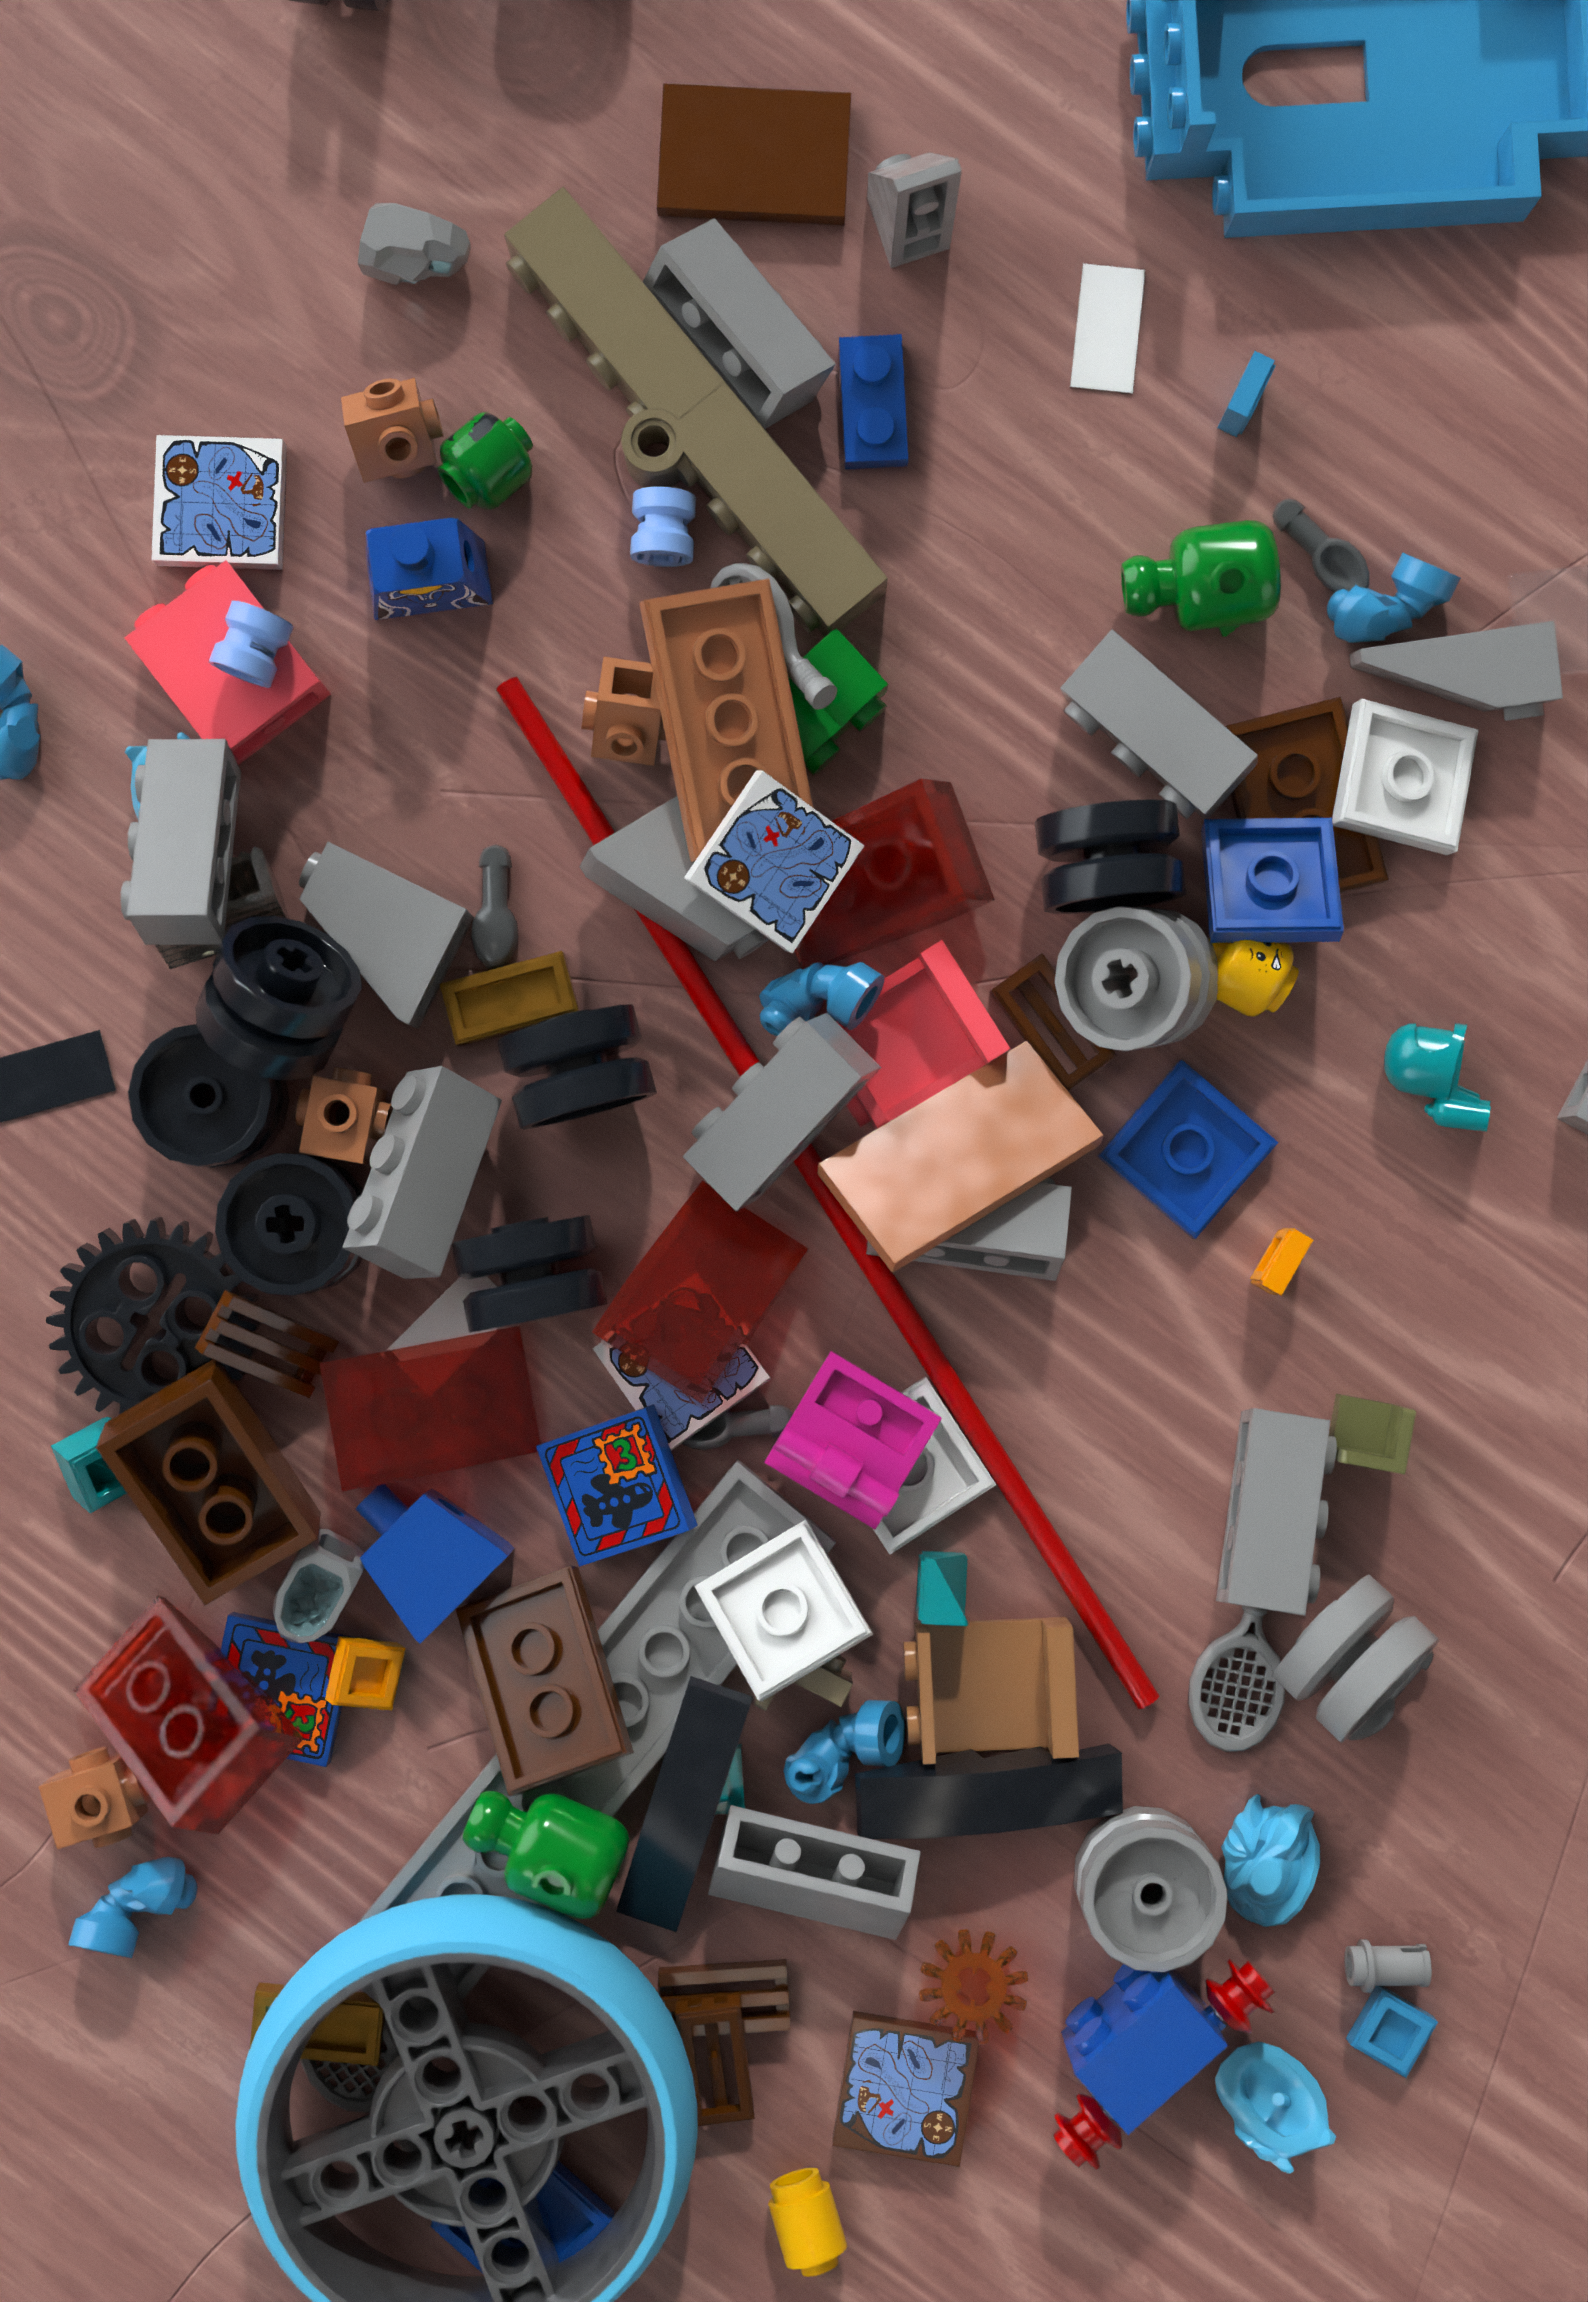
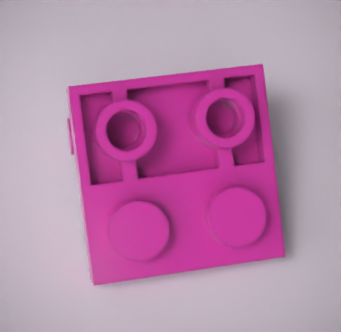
[764,1351,942,1529]

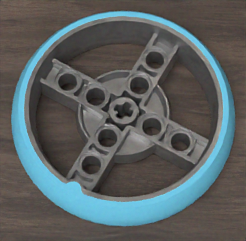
[236,1894,698,2302]

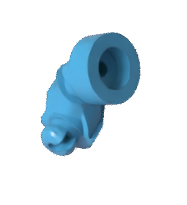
[1327,552,1461,643]
[0,644,41,780]
[759,962,885,1036]
[784,1700,905,1804]
[68,1856,198,1958]

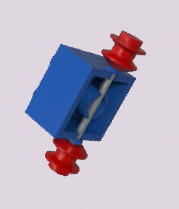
[1053,1959,1275,2170]

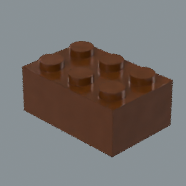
[96,1359,321,1606]

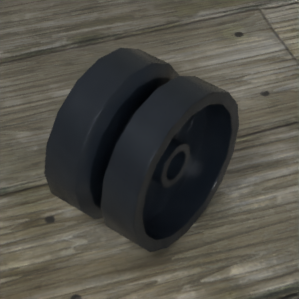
[1035,799,1186,914]
[195,916,362,1081]
[497,1004,657,1130]
[128,1024,290,1169]
[215,1153,364,1296]
[451,1215,608,1333]

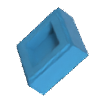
[1217,351,1276,437]
[1346,1986,1438,2078]

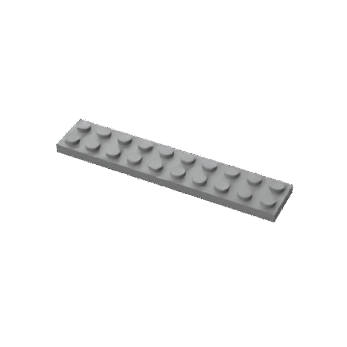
[357,1459,836,2012]

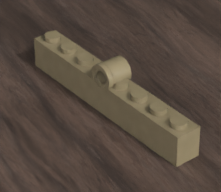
[504,186,888,637]

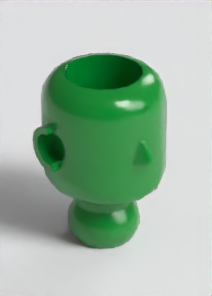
[1121,520,1281,637]
[462,1791,629,1919]

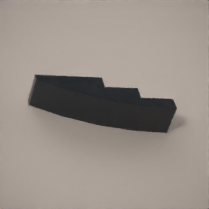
[616,1676,753,1933]
[855,1743,1123,1839]

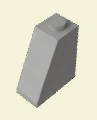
[579,796,769,962]
[299,842,474,1029]

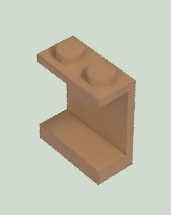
[903,1617,1079,1764]

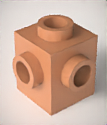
[341,378,444,483]
[581,656,666,766]
[296,1067,393,1165]
[38,1747,151,1849]

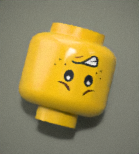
[1209,939,1299,1017]

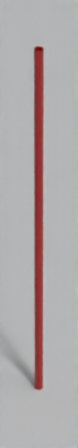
[496,677,1160,1709]

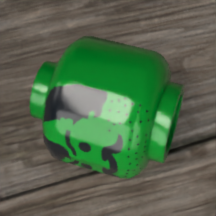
[437,412,533,510]

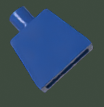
[355,1482,515,1644]

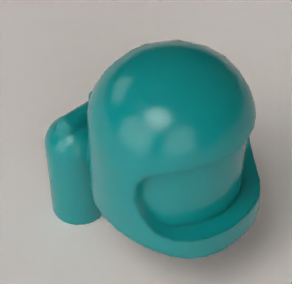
[1384,1023,1491,1132]

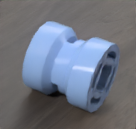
[630,487,696,567]
[208,600,293,688]

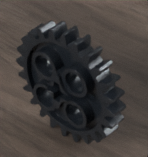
[46,1217,261,1414]

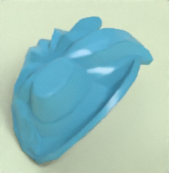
[1221,1794,1320,1927]
[1215,2041,1336,2174]

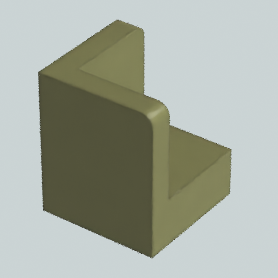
[1328,1393,1416,1475]

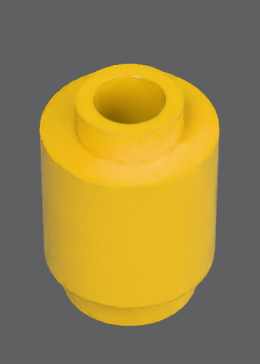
[768,2167,847,2277]

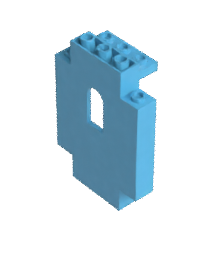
[1126,0,1588,238]

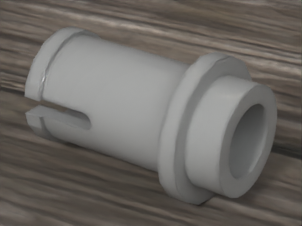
[1344,1939,1432,1993]

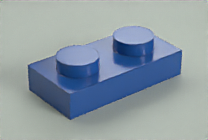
[839,334,908,470]

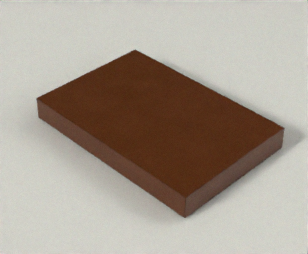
[657,83,851,225]
[1225,697,1389,894]
[455,1565,634,1796]

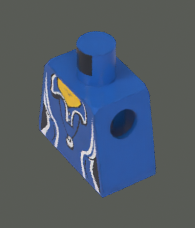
[366,518,493,620]

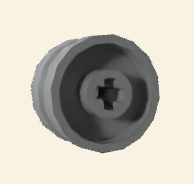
[1054,907,1218,1051]
[1272,1574,1439,1743]
[1073,1806,1227,1972]

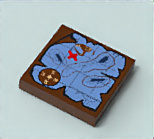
[832,2011,980,2167]

